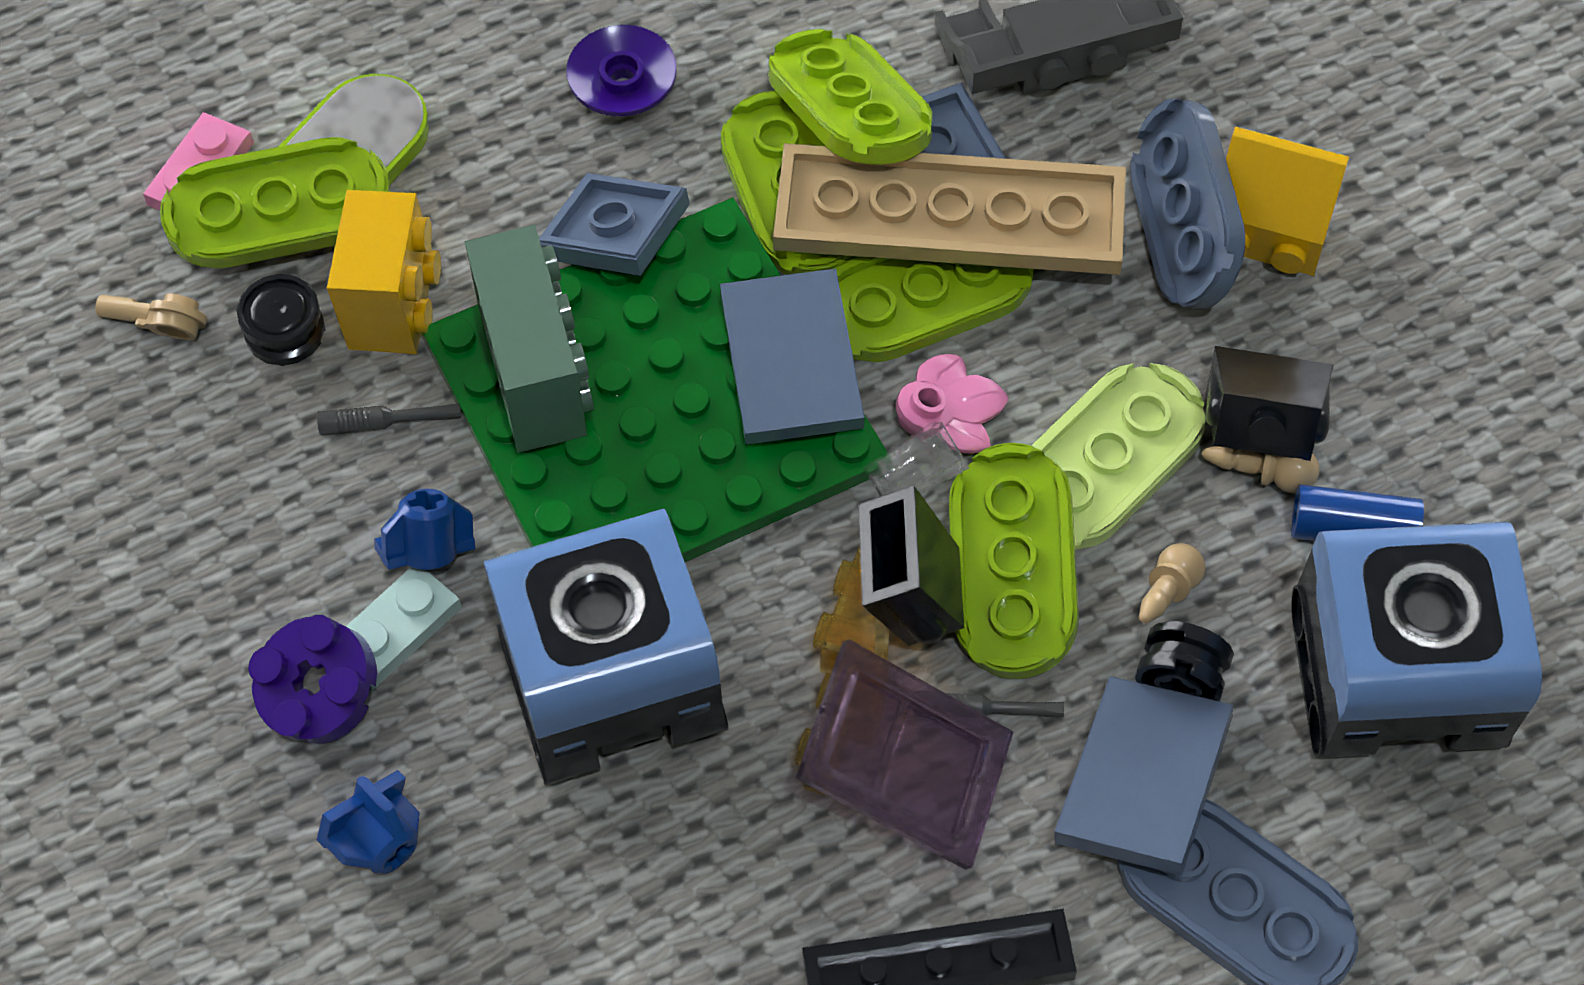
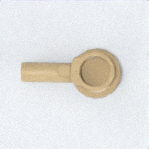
[95,293,208,341]

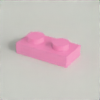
[143,112,254,210]

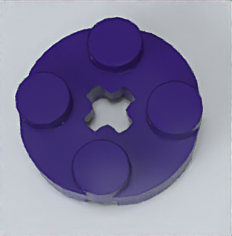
[248,614,377,744]

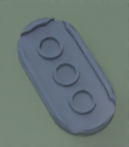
[1130,99,1245,310]
[1118,799,1358,985]

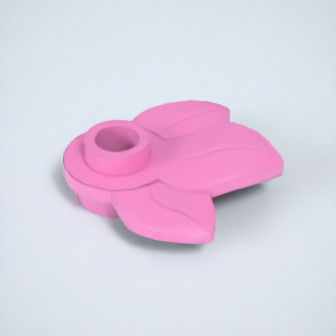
[895,354,1009,453]

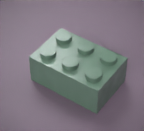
[464,225,594,453]

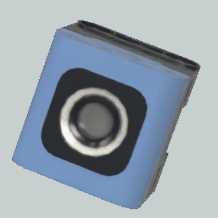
[483,509,728,786]
[1291,522,1542,758]

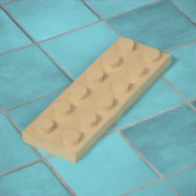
[773,144,1126,275]

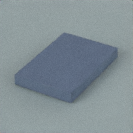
[720,268,864,445]
[1054,676,1233,876]

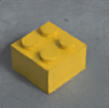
[327,190,441,354]

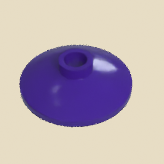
[566,25,677,116]

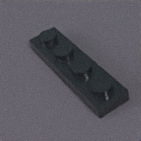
[802,908,1077,985]

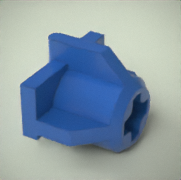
[374,489,475,570]
[316,770,420,874]

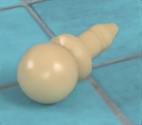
[1202,446,1320,494]
[1139,543,1205,623]

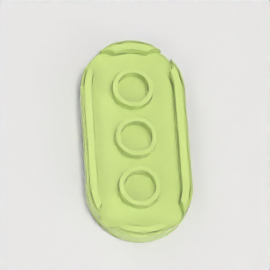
[1031,363,1206,550]

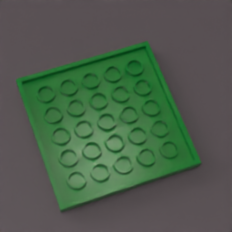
[422,197,892,562]

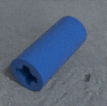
[1291,484,1424,541]

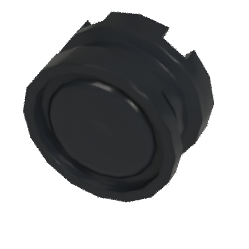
[237,274,326,366]
[1135,621,1234,701]

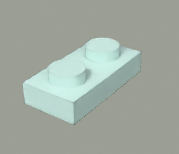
[346,567,462,691]

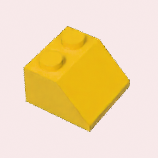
[1226,126,1349,276]

